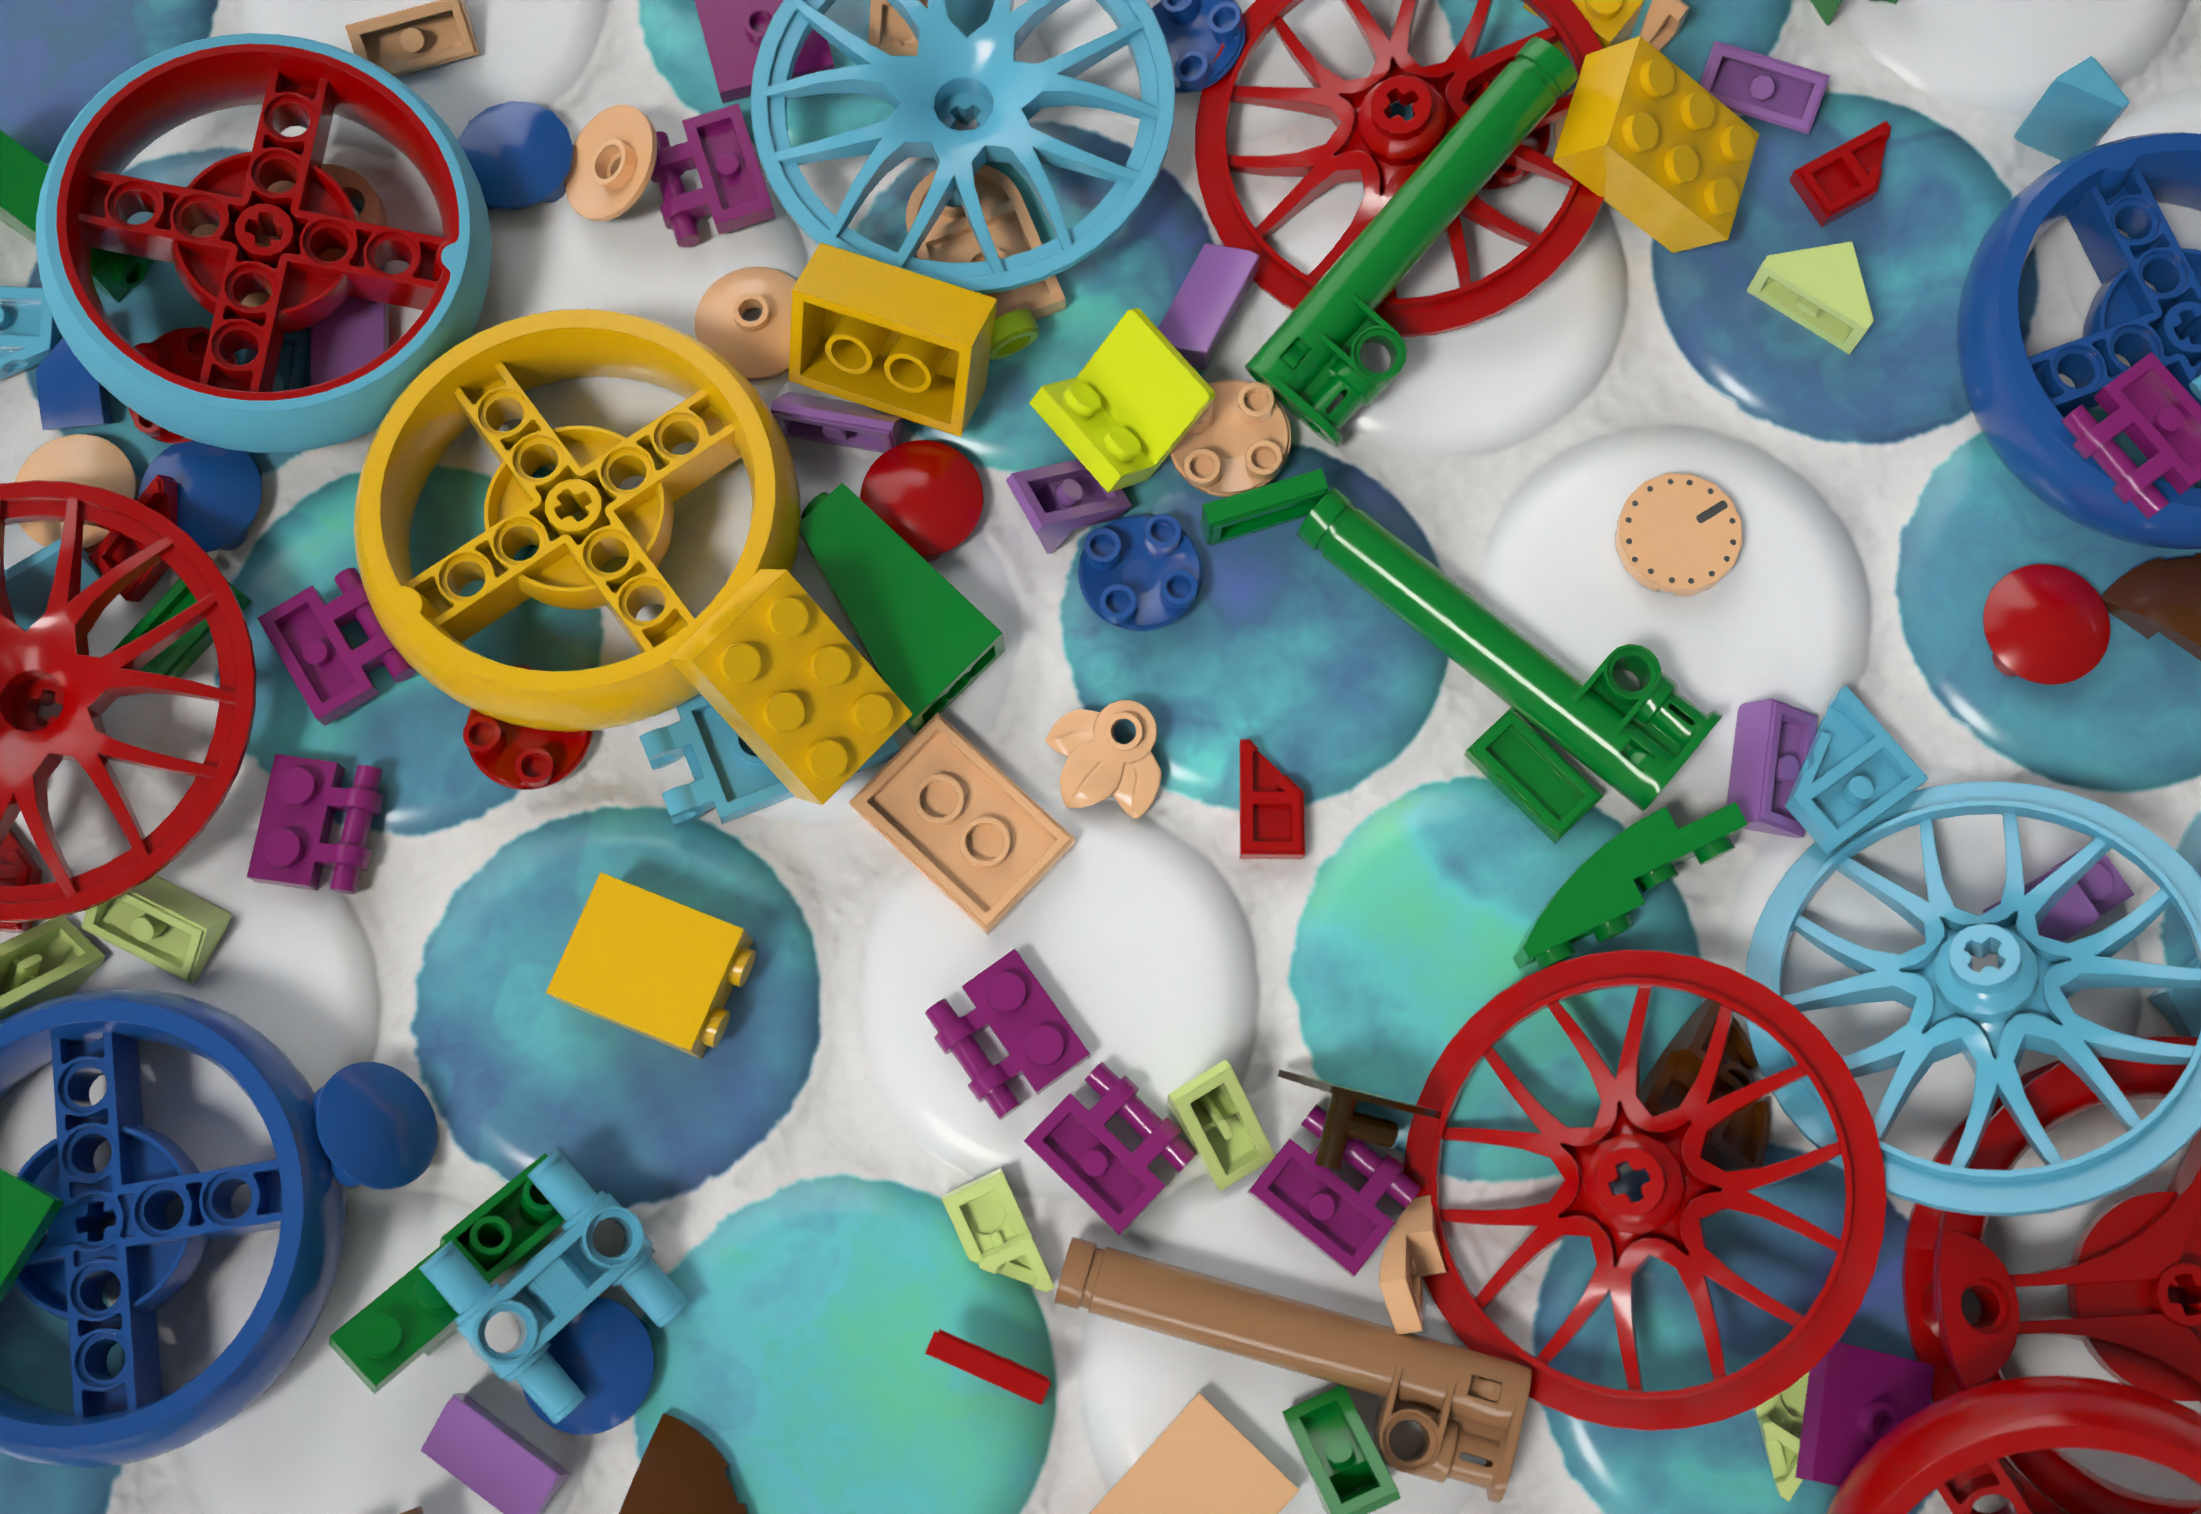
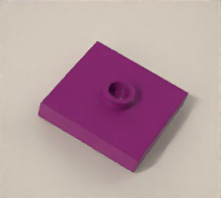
[694,0,835,103]
[1795,1342,1935,1504]

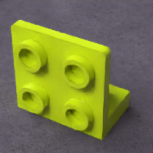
[1029,308,1215,493]

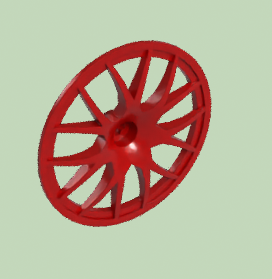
[1195,0,1605,338]
[0,480,257,923]
[1403,950,1887,1431]

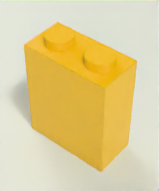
[546,872,756,1059]

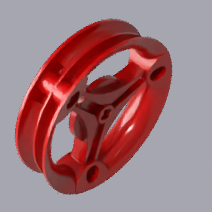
[1902,1036,2201,1514]

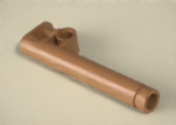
[1054,1237,1531,1503]

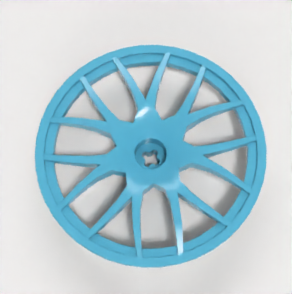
[750,0,1175,294]
[1745,781,2201,1217]

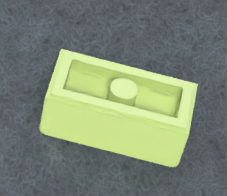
[81,875,232,984]

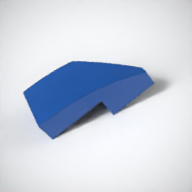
[36,338,113,430]

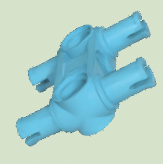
[419,1149,689,1424]

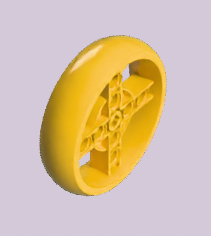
[353,308,800,732]

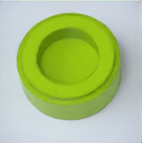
[990,309,1040,359]

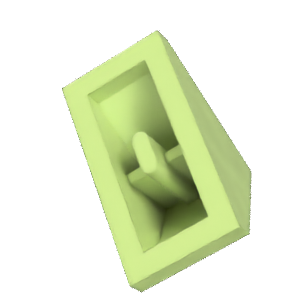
[1746,241,1874,355]
[0,916,105,1021]
[1167,1059,1275,1191]

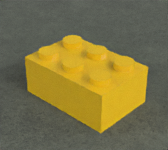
[1552,36,1759,253]
[788,243,997,437]
[669,569,913,805]

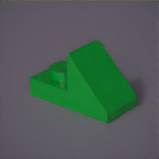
[1282,1385,1401,1514]

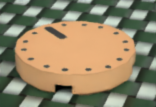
[1615,473,1742,596]

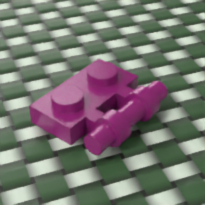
[650,103,776,248]
[2061,352,2201,520]
[257,568,417,726]
[247,754,384,895]
[925,949,1090,1120]
[1024,1062,1197,1236]
[1247,1104,1422,1277]

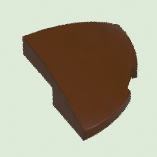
[2100,553,2201,661]
[1640,999,1770,1172]
[619,1413,749,1514]

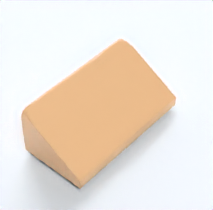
[345,0,480,77]

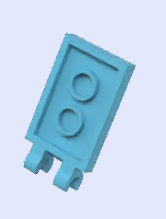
[639,637,900,827]

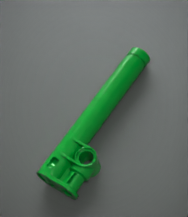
[1245,37,1578,447]
[1297,487,1723,812]

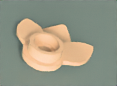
[1046,700,1162,819]

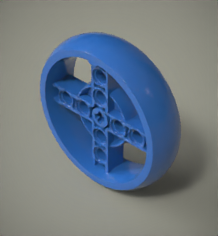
[1957,132,2201,550]
[0,989,346,1468]

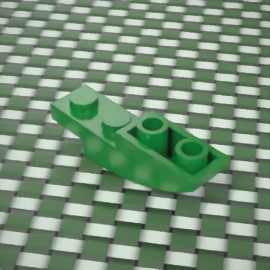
[1513,802,1748,970]
[329,1153,565,1394]

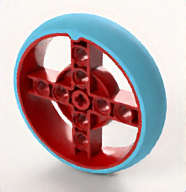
[36,33,492,453]

